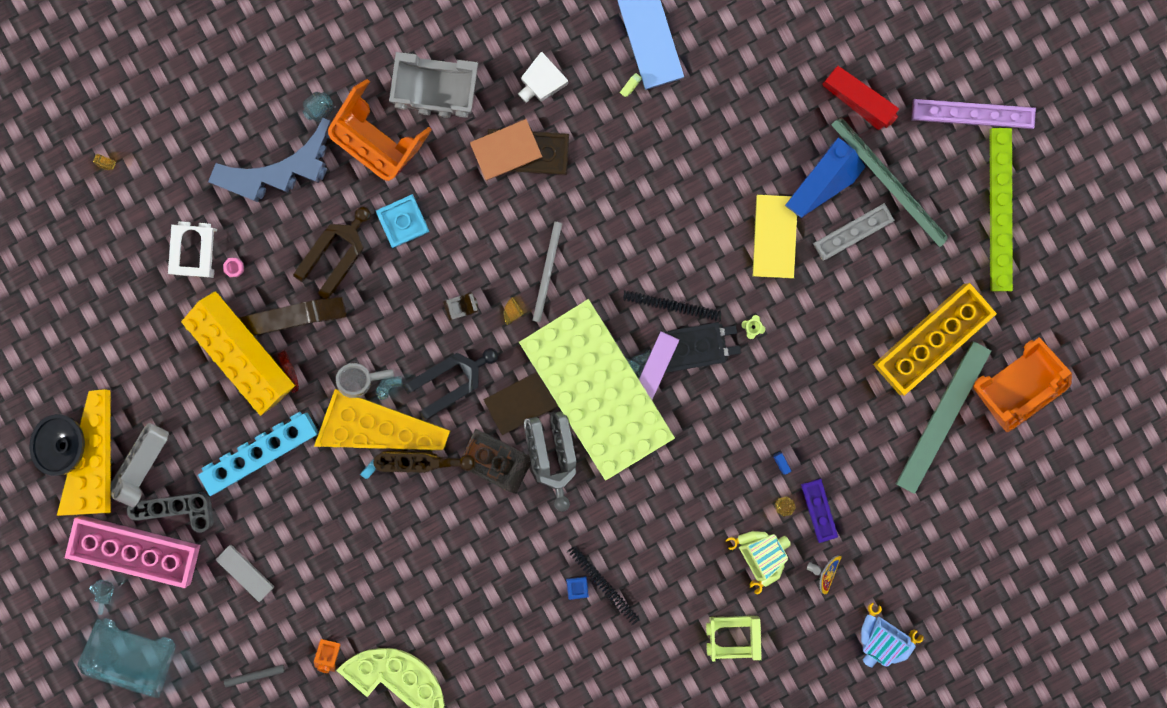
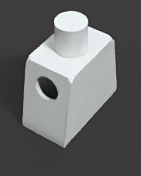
[518,52,568,103]

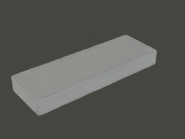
[216,545,275,602]

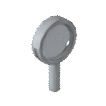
[336,363,394,398]

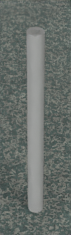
[533,221,562,322]

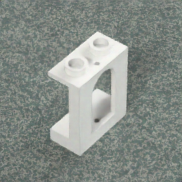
[168,221,217,278]

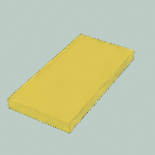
[753,195,797,278]

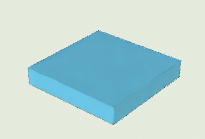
[376,194,430,248]

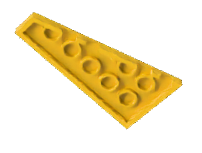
[57,389,111,516]
[314,389,450,450]

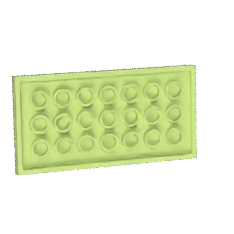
[519,299,675,481]

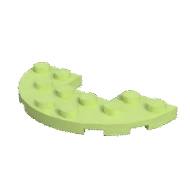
[336,648,444,708]

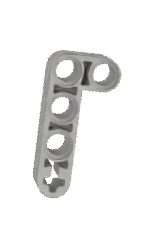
[110,423,169,507]

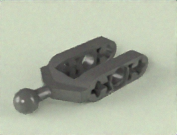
[524,411,576,512]

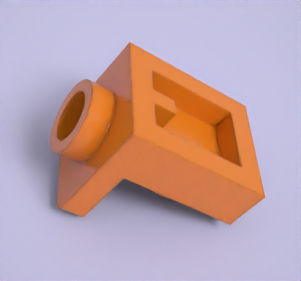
[314,639,341,673]

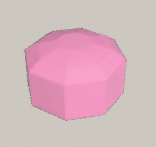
[223,258,244,277]

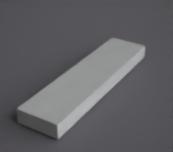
[813,203,895,261]

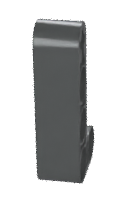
[127,492,214,533]

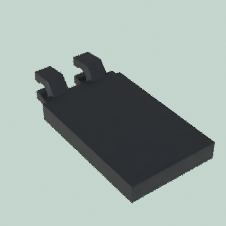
[658,322,741,373]

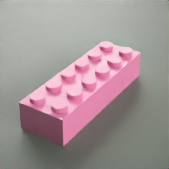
[65,515,200,588]

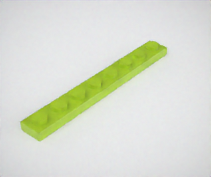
[990,128,1013,291]

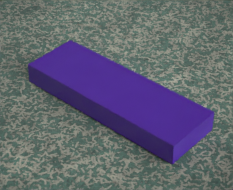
[801,479,838,543]

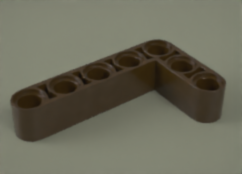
[239,297,347,336]

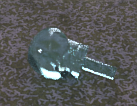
[90,579,114,615]

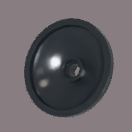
[29,414,85,476]

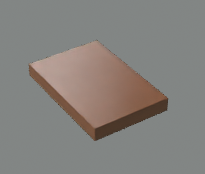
[470,119,542,181]

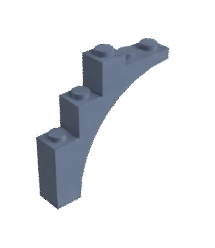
[208,118,332,202]

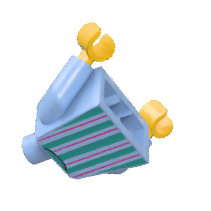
[861,603,924,667]

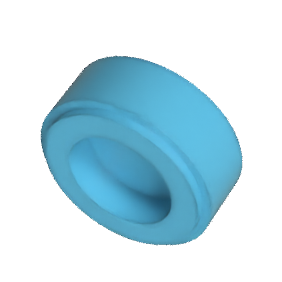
[360,459,379,479]

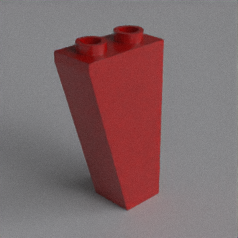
[822,66,899,130]

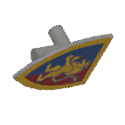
[807,556,841,594]

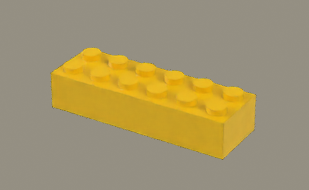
[873,283,997,396]
[181,291,295,416]

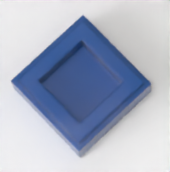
[773,452,792,475]
[566,576,589,600]

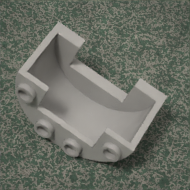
[389,52,478,118]

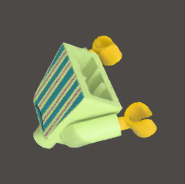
[726,531,791,594]

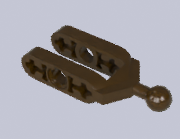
[293,206,371,299]
[373,450,475,473]

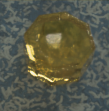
[93,154,116,170]
[775,496,796,517]

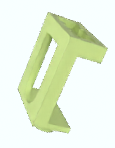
[706,616,761,661]

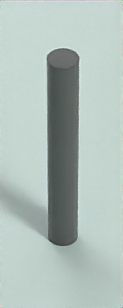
[224,664,285,687]

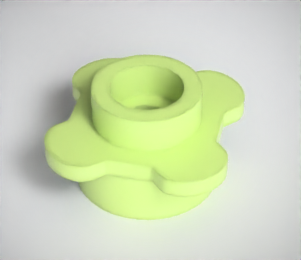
[742,315,765,339]

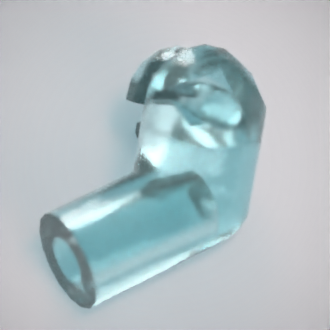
[376,376,402,400]

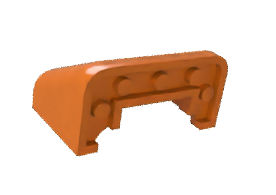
[973,337,1072,432]

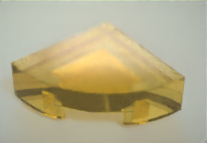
[504,297,524,325]

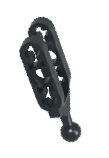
[403,348,498,421]

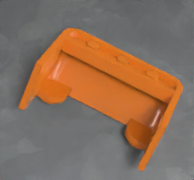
[328,79,432,181]

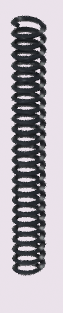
[623,289,721,322]
[567,546,640,626]

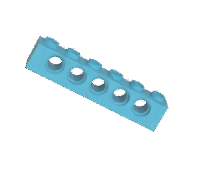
[198,411,319,496]

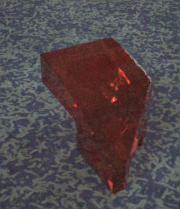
[278,350,299,393]

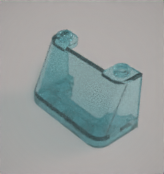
[77,619,176,698]

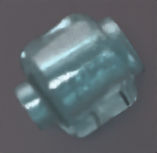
[302,91,334,122]

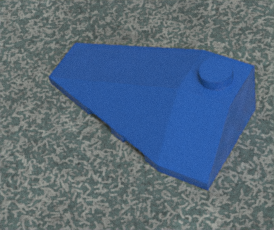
[785,137,865,218]

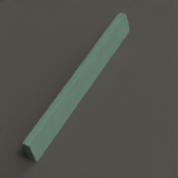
[831,117,948,247]
[896,341,991,494]

